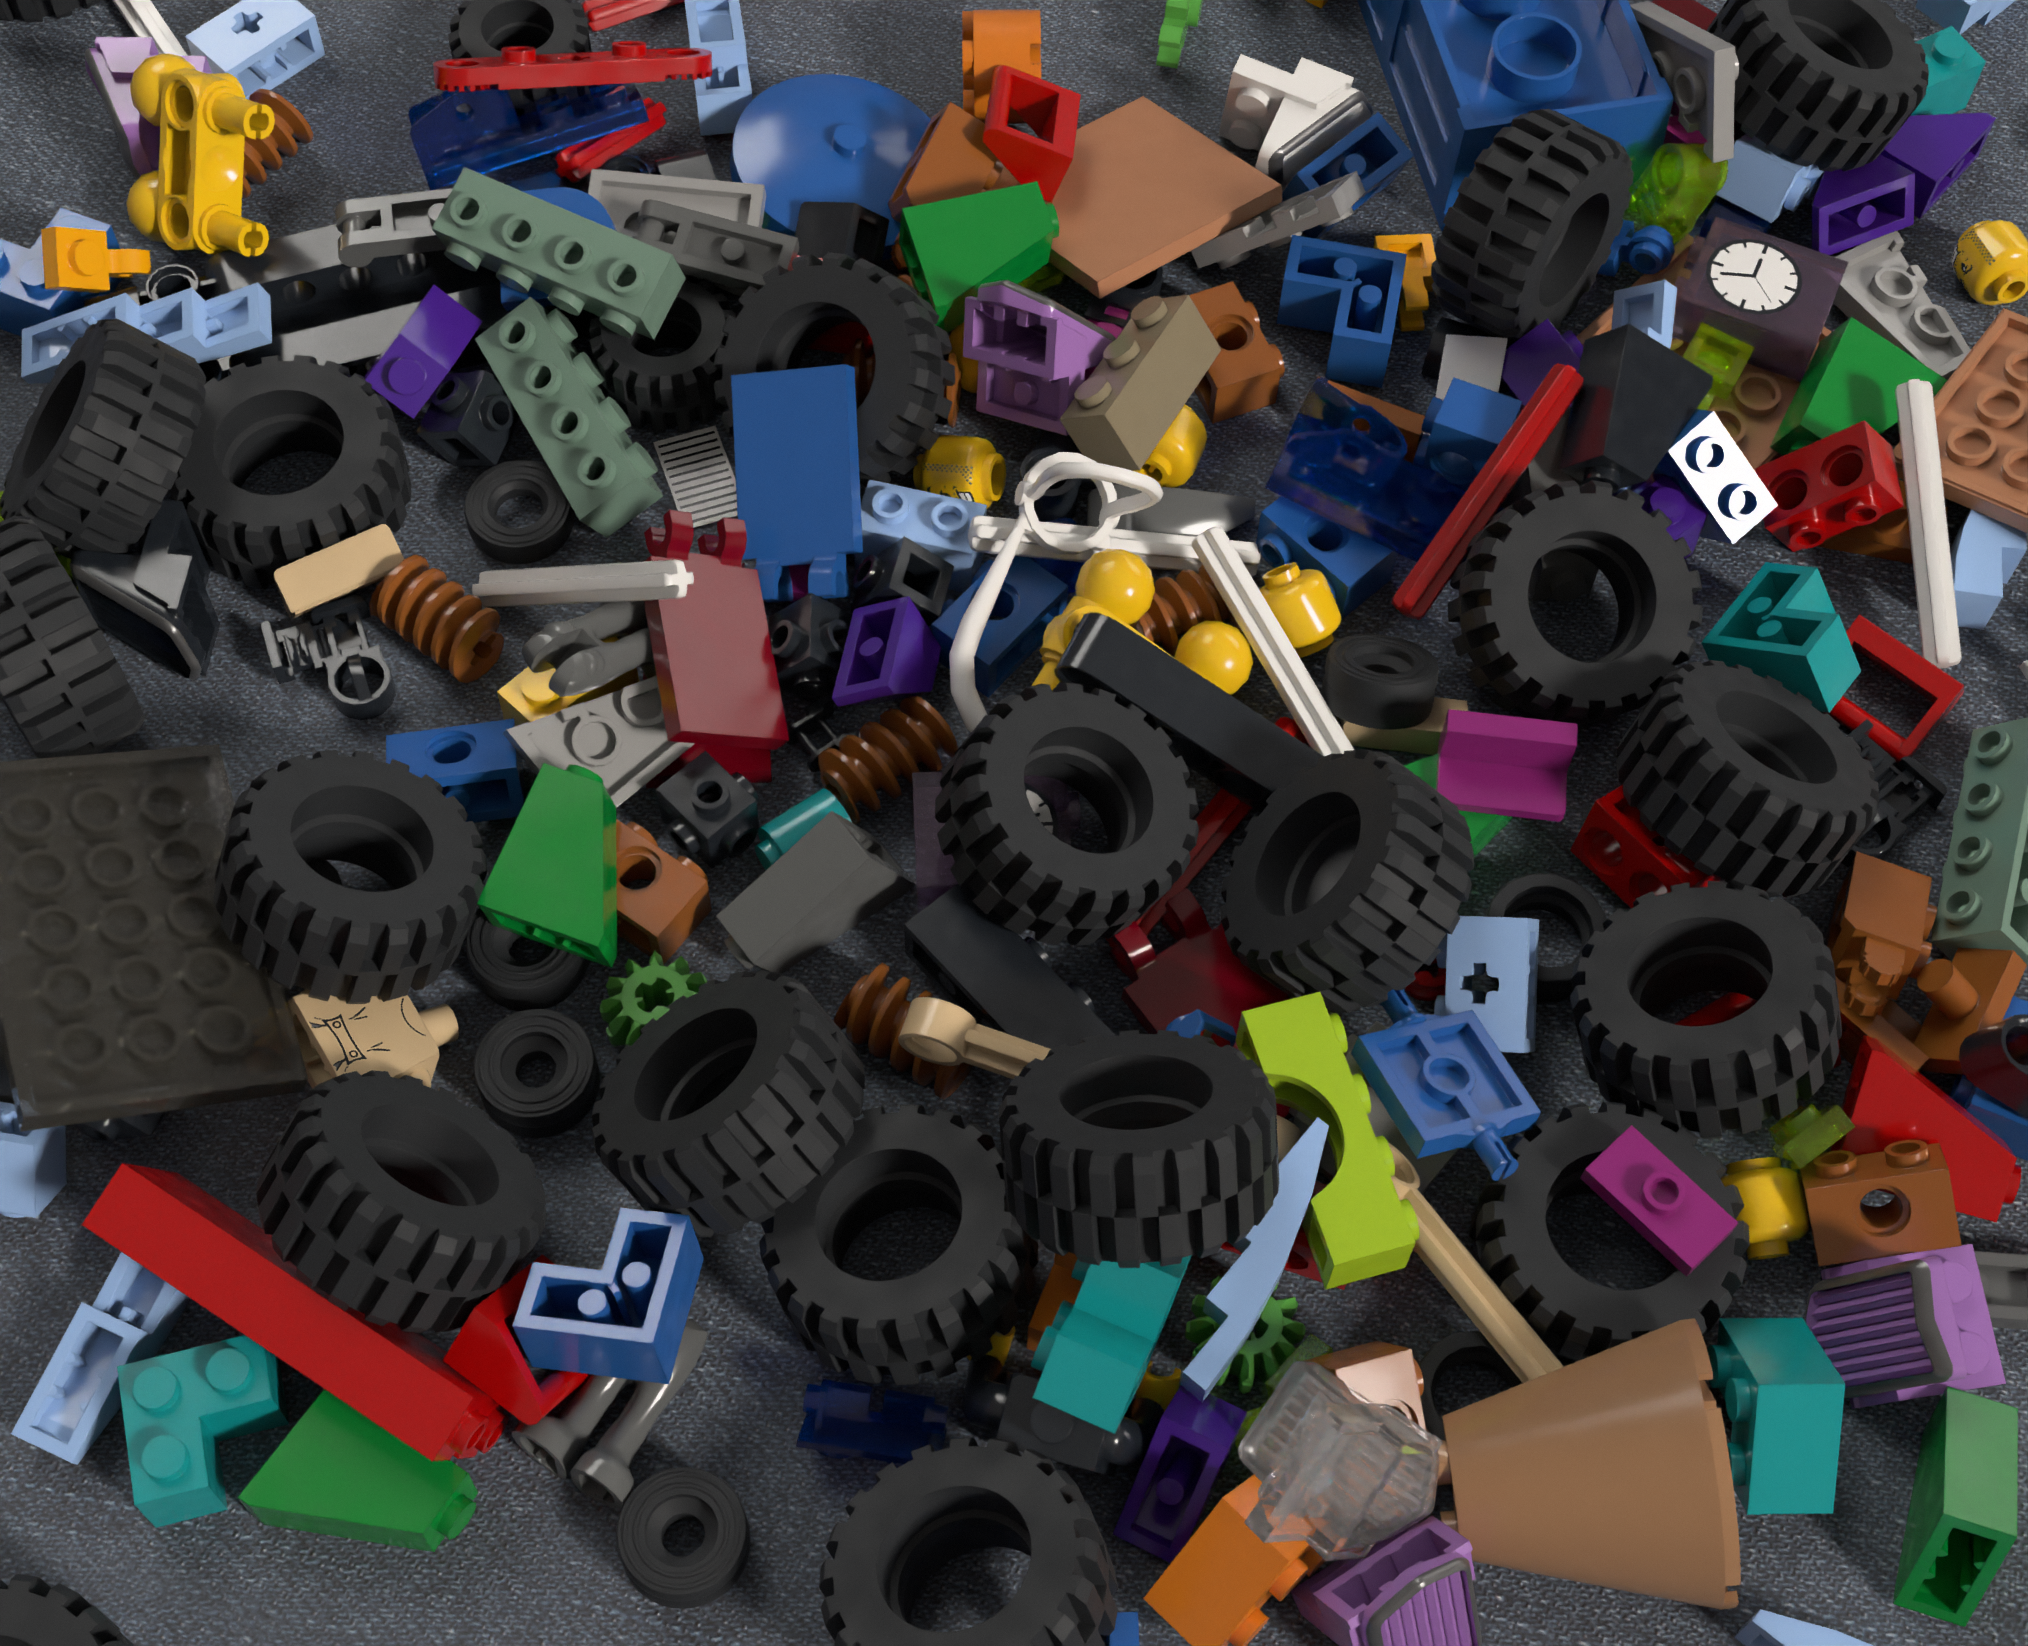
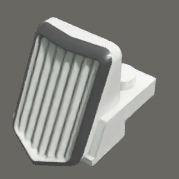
[1218,54,1373,192]

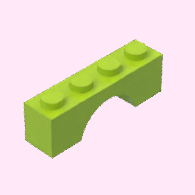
[1235,992,1420,1290]

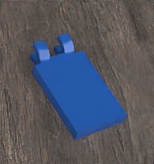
[731,364,863,603]

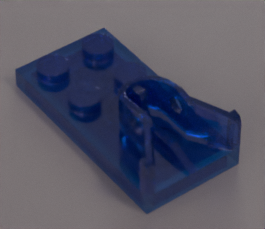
[408,83,649,190]
[1265,377,1504,578]

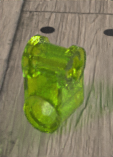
[1629,143,1728,244]

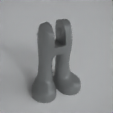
[522,600,657,697]
[512,1318,708,1509]

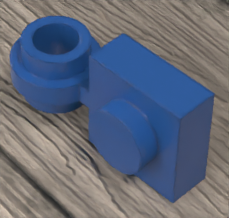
[1597,219,1675,277]

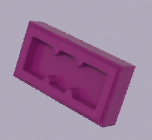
[1580,1125,1738,1277]

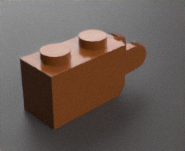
[888,101,1004,271]
[1825,851,1937,1018]

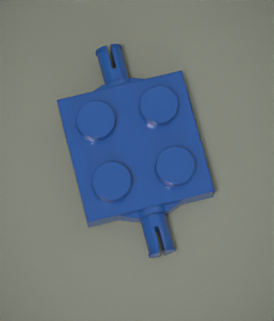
[1351,989,1541,1181]

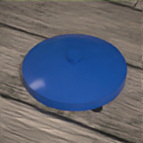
[730,74,931,261]

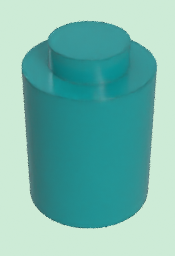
[754,788,852,870]

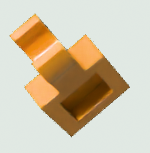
[41,227,151,293]
[1373,233,1436,331]

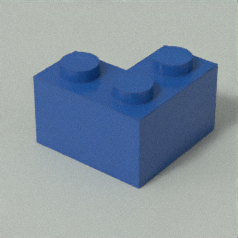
[0,208,123,337]
[1277,235,1407,388]
[513,1207,704,1384]

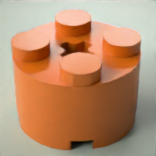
[962,9,1041,124]

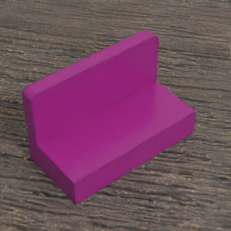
[1436,709,1578,822]

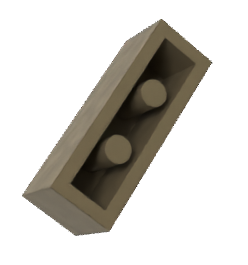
[1059,295,1221,471]

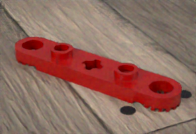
[433,41,712,92]

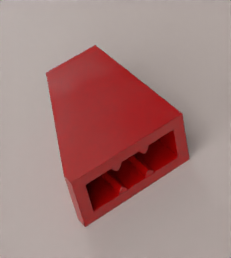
[1828,1035,2021,1222]

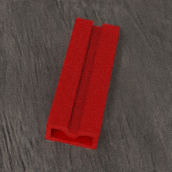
[82,1163,509,1462]

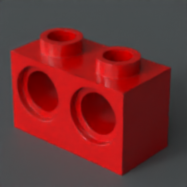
[1755,420,1904,552]
[1570,785,1721,908]

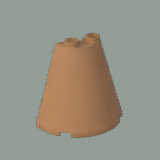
[1431,1318,1741,1610]

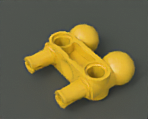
[126,54,275,257]
[1031,549,1253,695]

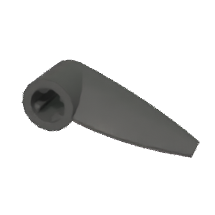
[1086,484,1255,536]

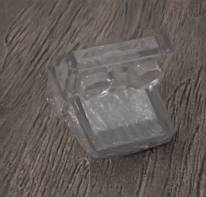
[1238,1361,1443,1561]

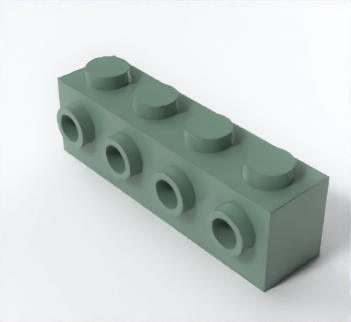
[431,167,686,340]
[475,297,663,538]
[1931,717,2028,965]

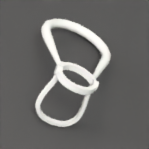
[949,452,1163,733]

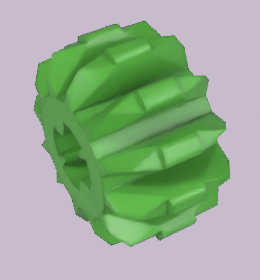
[600,951,707,1047]
[1185,1275,1305,1394]

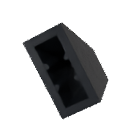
[1559,324,1713,494]

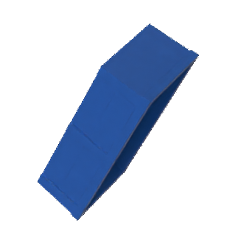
[1357,0,1674,231]

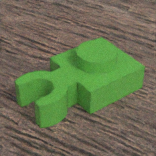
[1156,0,1203,69]

